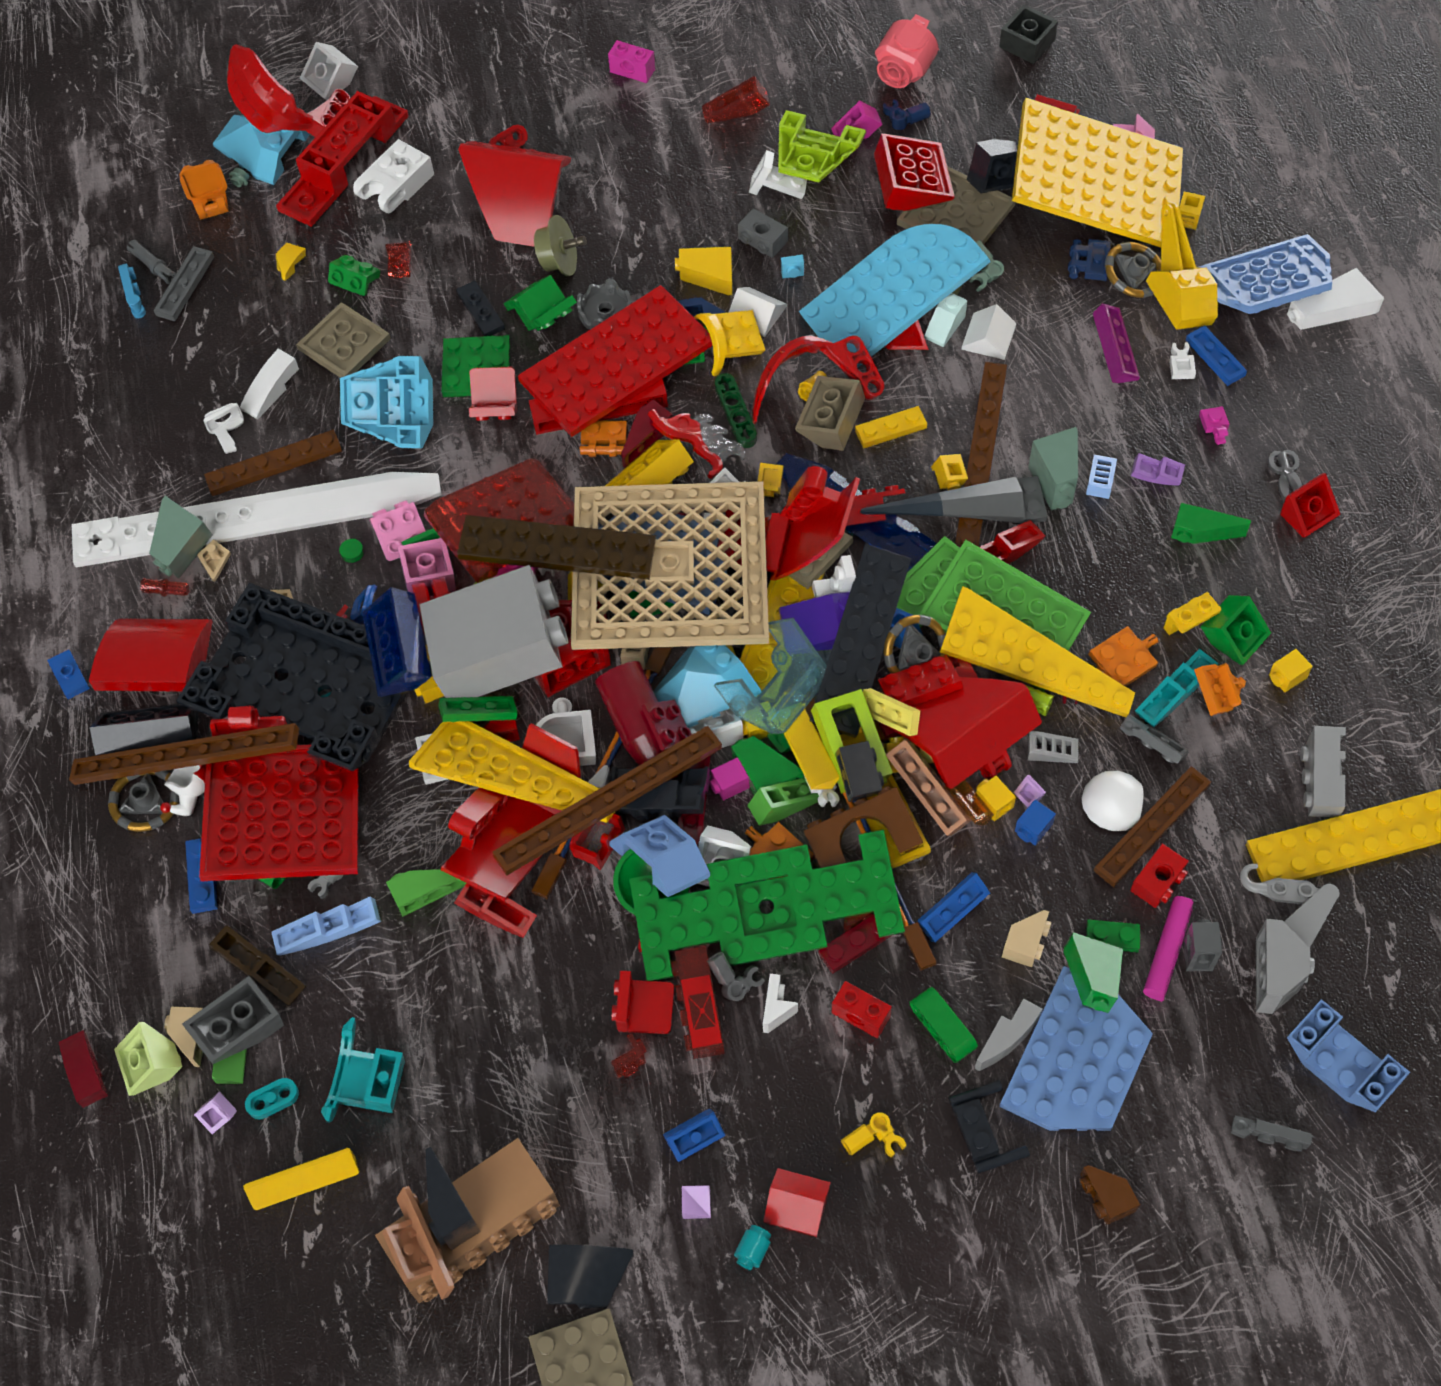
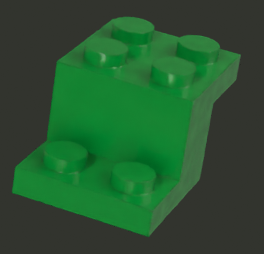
[503,275,577,331]

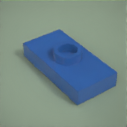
[47,649,90,700]

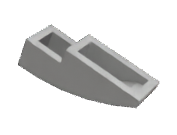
[975,999,1042,1071]

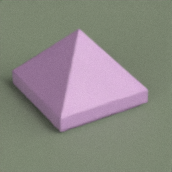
[1013,775,1046,808]

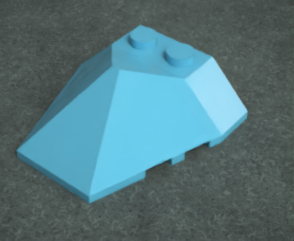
[213,115,310,185]
[340,356,433,448]
[653,645,762,728]

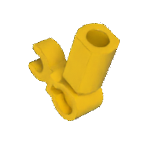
[841,1113,906,1157]

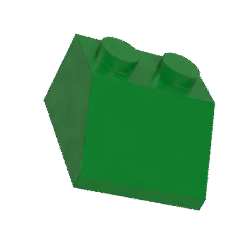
[1201,595,1271,665]

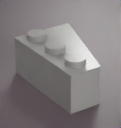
[1300,726,1346,818]

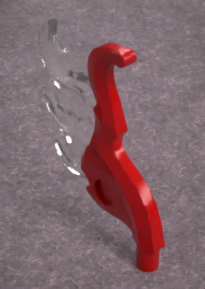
[648,409,746,479]

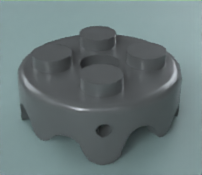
[577,278,632,330]

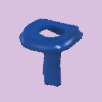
[350,584,397,627]

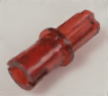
[140,578,189,597]

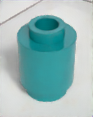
[734,1225,771,1270]

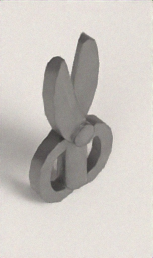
[1268,450,1302,499]

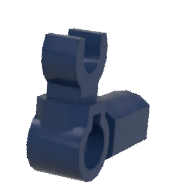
[883,99,931,130]

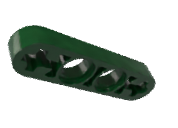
[715,373,757,448]

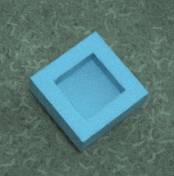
[781,255,804,279]

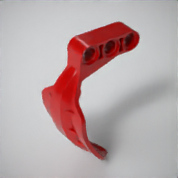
[227,44,350,137]
[752,335,885,424]

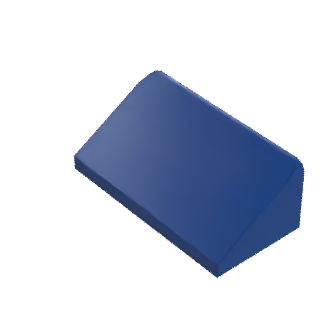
[663,1109,726,1162]

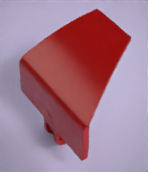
[458,141,571,247]
[878,677,1042,789]

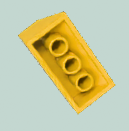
[605,439,694,511]

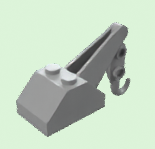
[1240,864,1340,1014]

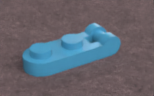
[118,263,146,318]

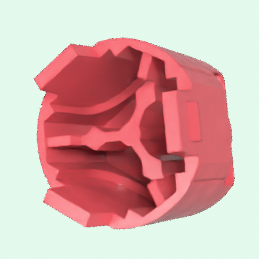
[875,14,939,88]

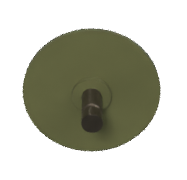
[534,215,587,276]

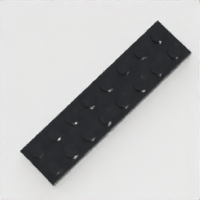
[810,544,911,738]

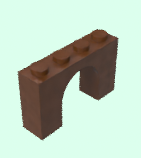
[804,786,924,868]

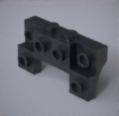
[609,767,710,820]

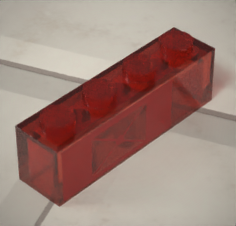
[671,946,725,1059]

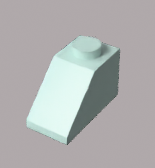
[924,293,967,347]

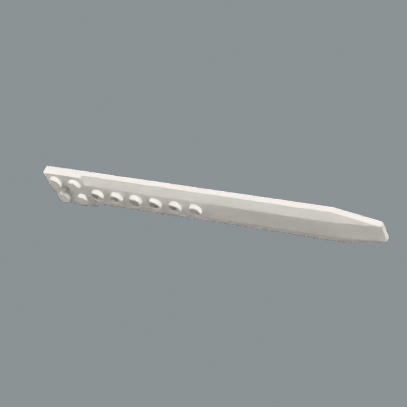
[72,472,442,568]

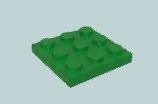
[441,335,510,397]

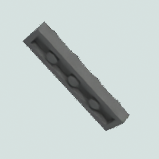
[154,246,214,321]

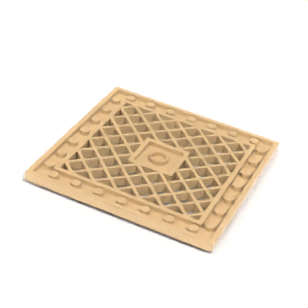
[571,481,769,650]

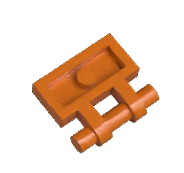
[580,421,627,457]

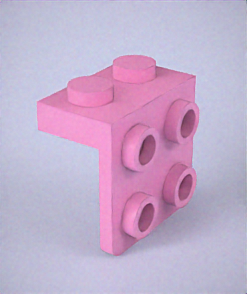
[369,500,425,561]

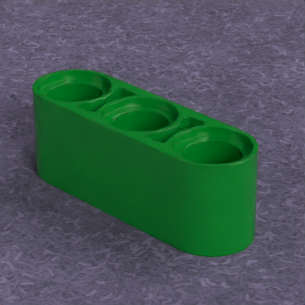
[909,987,978,1063]

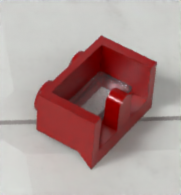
[569,814,625,870]

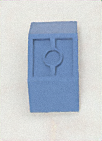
[609,815,710,897]
[1287,999,1410,1112]

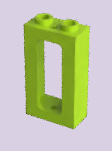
[811,689,893,794]

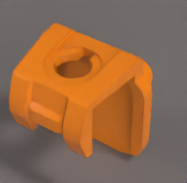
[179,160,229,220]

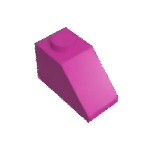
[831,101,882,139]

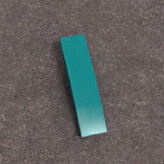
[1135,649,1219,727]

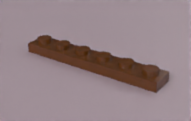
[204,429,342,496]
[1094,766,1211,887]

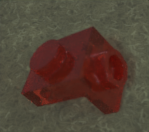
[611,1033,647,1078]

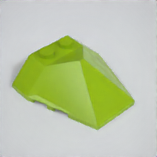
[778,110,866,182]

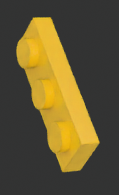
[855,406,927,449]

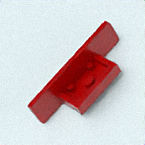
[846,485,905,526]

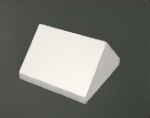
[729,287,787,337]
[962,304,1016,360]
[689,708,743,748]

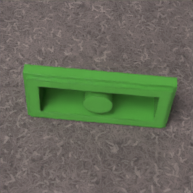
[212,1049,247,1084]

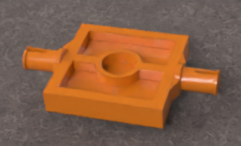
[1088,626,1158,687]
[745,822,815,880]

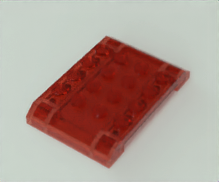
[423,458,575,583]

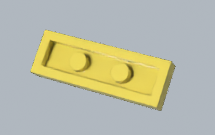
[863,688,920,736]

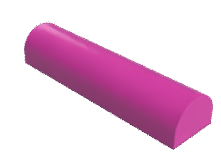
[1143,896,1193,1002]

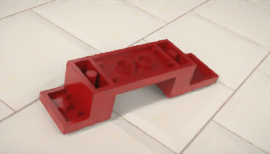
[276,91,409,227]

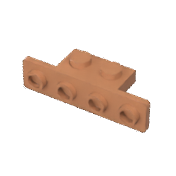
[382,1186,454,1299]

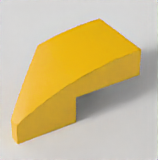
[276,243,306,281]

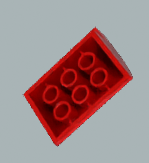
[89,619,212,691]

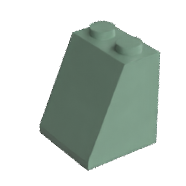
[1028,427,1078,510]
[149,496,213,579]

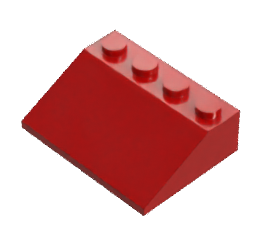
[874,133,955,211]

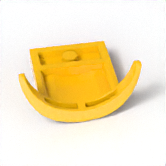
[694,310,765,376]

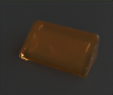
[945,780,994,826]

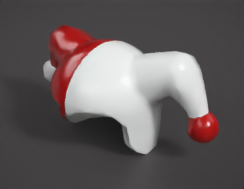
[160,764,206,816]

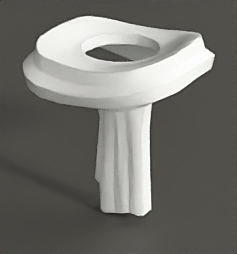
[203,403,244,454]

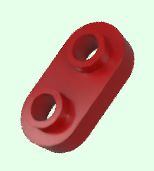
[489,125,528,147]

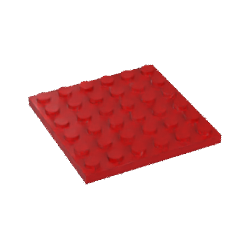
[199,745,359,881]

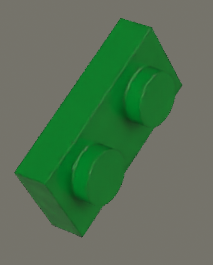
[1086,920,1140,952]

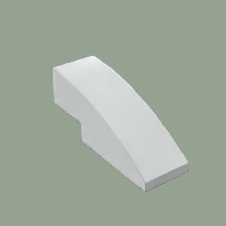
[240,349,299,420]

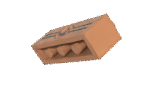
[886,739,972,836]

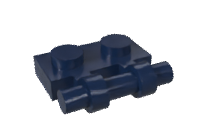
[1068,239,1111,281]

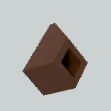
[1080,1165,1140,1225]

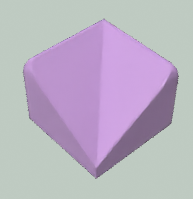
[194,1092,237,1134]
[682,1186,711,1219]

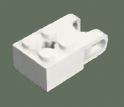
[354,139,434,213]

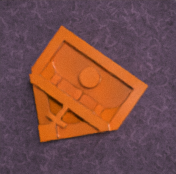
[1194,663,1246,716]

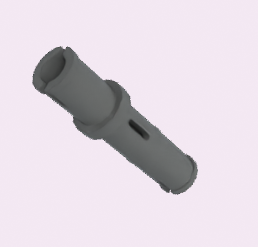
[127,240,176,284]

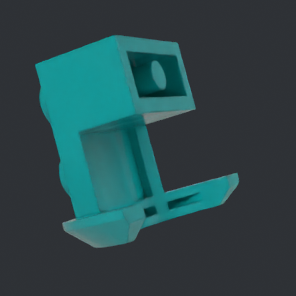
[321,1017,405,1122]

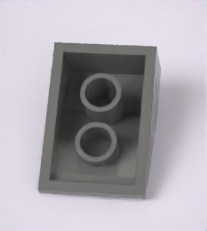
[182,976,284,1065]

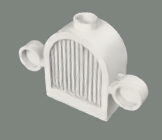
[536,698,596,766]

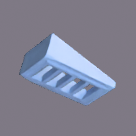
[1086,455,1117,499]

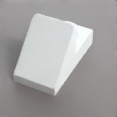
[763,974,798,1033]

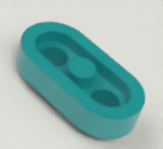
[245,1078,299,1119]

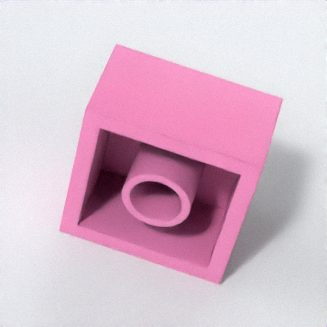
[398,538,456,600]

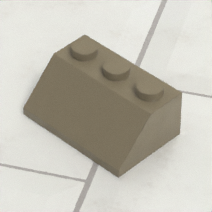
[795,376,865,451]

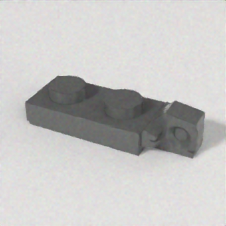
[1120,715,1189,764]
[1231,1115,1313,1151]

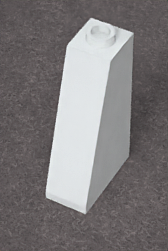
[1287,268,1384,330]

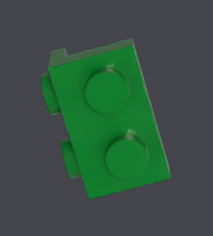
[328,255,381,296]

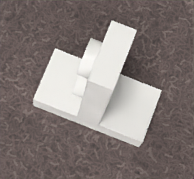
[749,150,807,199]
[812,555,856,598]

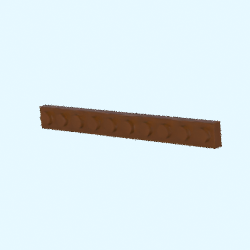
[955,362,1007,547]
[69,723,299,785]
[492,726,722,876]

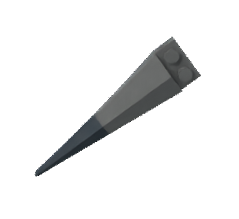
[860,476,1047,524]

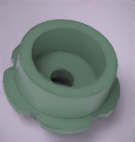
[229,168,249,187]

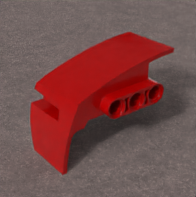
[717,466,860,581]

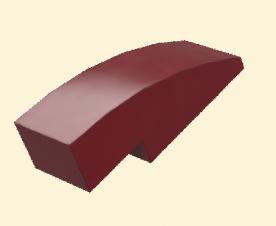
[59,1030,108,1108]

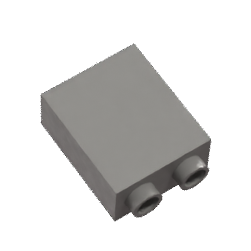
[419,565,568,698]

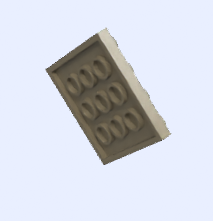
[897,166,1016,244]

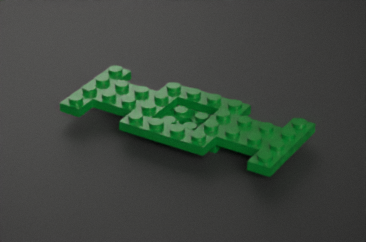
[629,830,905,981]

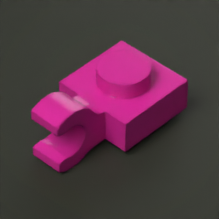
[1199,406,1229,445]

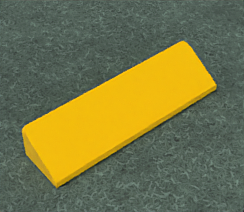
[774,704,839,790]
[243,1148,359,1210]

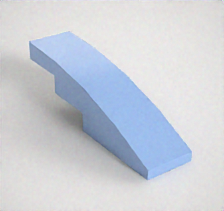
[272,896,381,956]

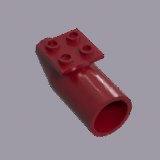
[595,661,691,780]

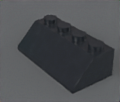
[89,704,198,755]

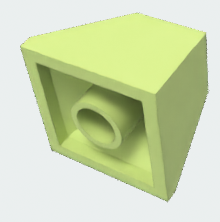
[114,1022,182,1096]

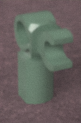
[969,240,1004,292]

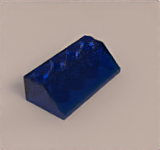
[363,587,431,696]

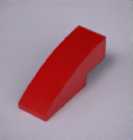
[980,520,1045,564]
[454,883,537,938]

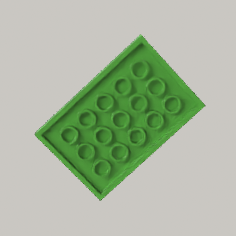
[919,539,1091,692]

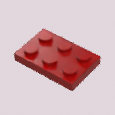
[878,655,963,707]

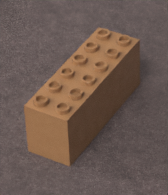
[375,1138,560,1303]

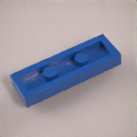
[1185,325,1247,386]
[185,838,218,914]
[917,872,990,942]

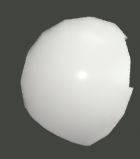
[1082,770,1143,831]

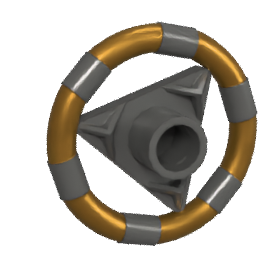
[1105,242,1161,298]
[883,614,948,674]
[108,770,180,832]

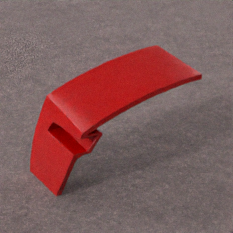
[441,723,581,901]

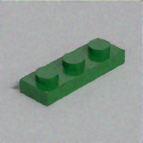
[439,696,517,722]

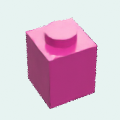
[709,757,750,801]

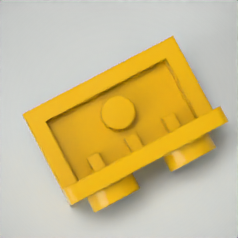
[1164,592,1221,635]

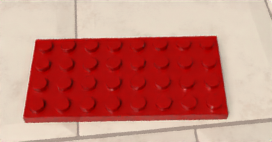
[518,285,713,437]

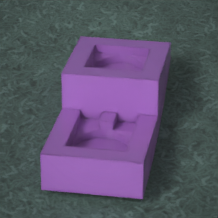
[1131,453,1185,486]

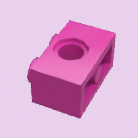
[608,40,655,83]

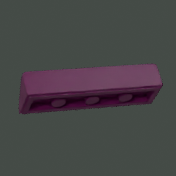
[1093,303,1140,383]

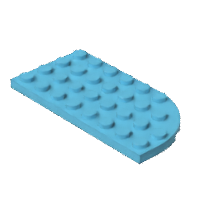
[799,224,991,368]

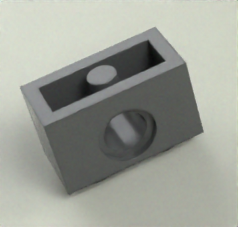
[738,208,788,258]
[1183,919,1222,971]

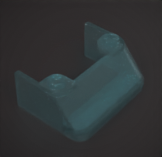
[714,618,827,734]

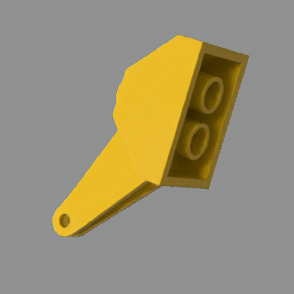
[1146,204,1218,330]

